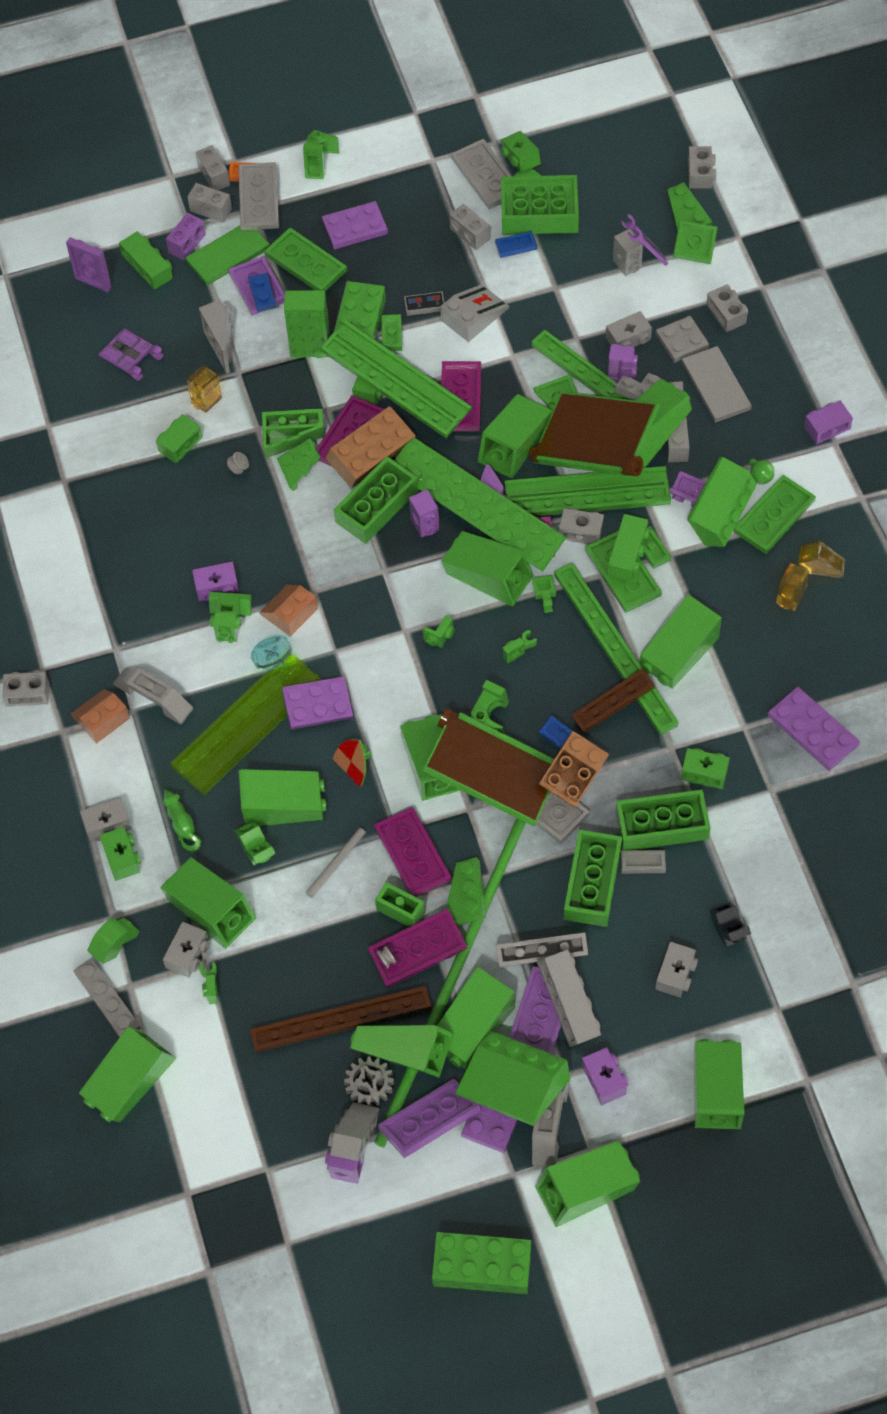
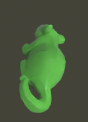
[163,790,202,852]

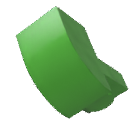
[234,820,275,865]
[87,918,139,964]

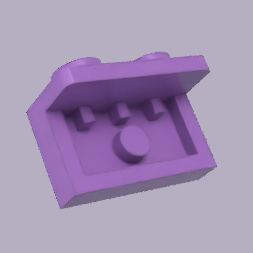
[669,471,706,507]

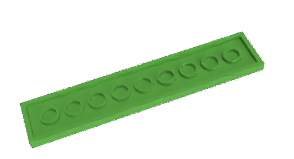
[394,438,566,572]

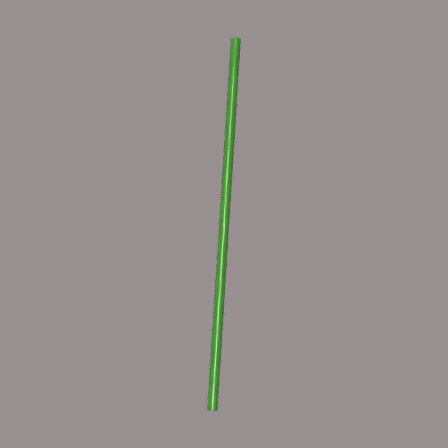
[374,818,526,1148]

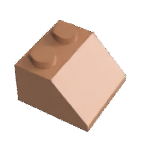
[259,584,318,637]
[71,689,130,744]

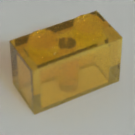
[187,365,222,413]
[776,563,810,611]

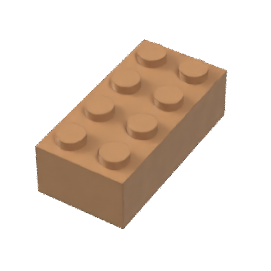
[325,406,416,488]

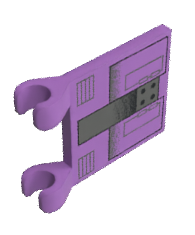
[621,214,668,266]
[99,329,164,381]

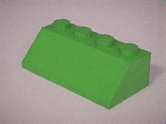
[687,457,757,547]

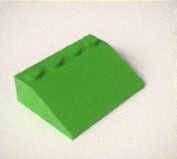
[501,175,579,235]
[456,1031,571,1126]

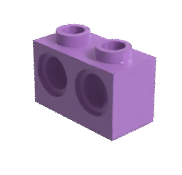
[166,213,206,261]

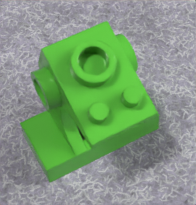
[303,130,339,179]
[209,592,252,643]
[471,680,509,734]

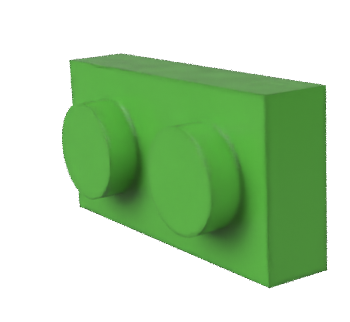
[382,314,402,351]
[643,526,671,569]

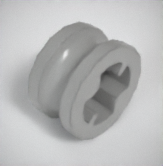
[376,946,397,969]

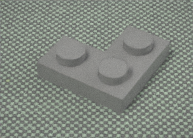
[614,373,666,400]

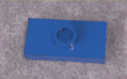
[495,231,537,258]
[538,715,572,749]

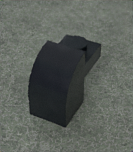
[709,902,751,947]

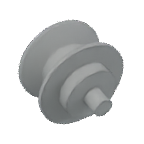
[227,452,249,474]

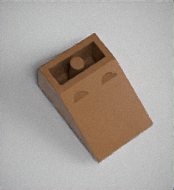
[539,731,609,808]

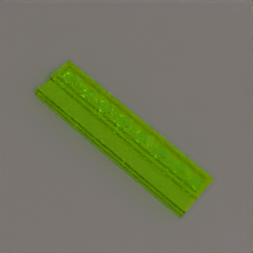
[170,651,321,795]

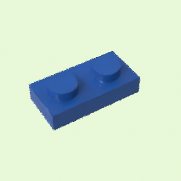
[248,273,276,312]

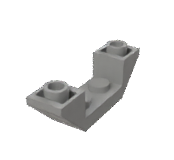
[113,667,193,725]
[532,1081,570,1168]

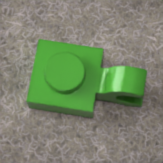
[532,575,556,613]
[502,630,537,664]
[199,962,218,1004]

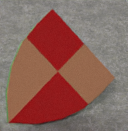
[333,739,372,787]

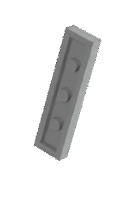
[73,958,141,1038]

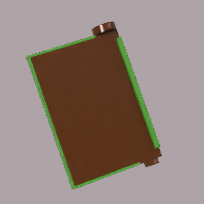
[529,392,660,477]
[422,707,554,827]

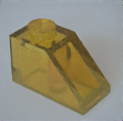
[798,540,846,578]

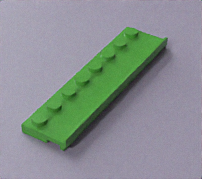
[321,320,472,439]
[505,466,671,517]

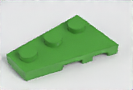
[667,182,712,231]
[533,374,578,411]
[446,857,486,926]

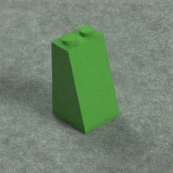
[636,379,692,467]
[478,394,552,479]
[441,531,534,606]
[639,594,722,689]
[400,714,461,801]
[239,770,327,826]
[160,857,256,949]
[437,967,515,1070]
[350,1025,453,1078]
[79,1026,176,1123]
[694,1039,744,1129]
[535,1140,640,1227]

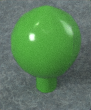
[749,459,774,485]

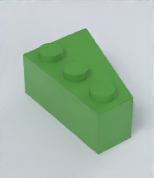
[262,409,324,459]

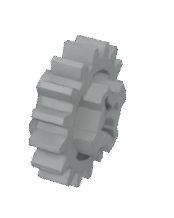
[344,1057,394,1106]

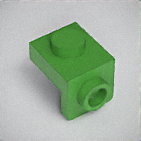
[423,615,455,648]

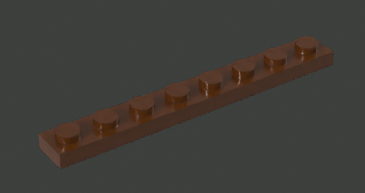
[250,986,431,1053]

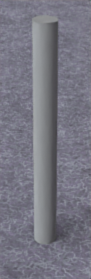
[306,827,366,898]

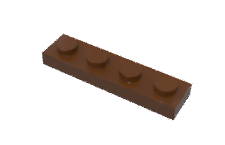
[571,669,655,733]

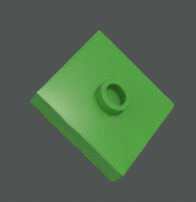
[673,220,718,264]

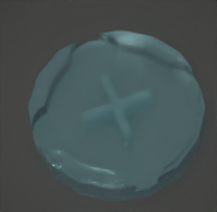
[251,635,292,671]

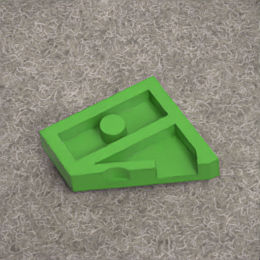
[277,438,321,491]

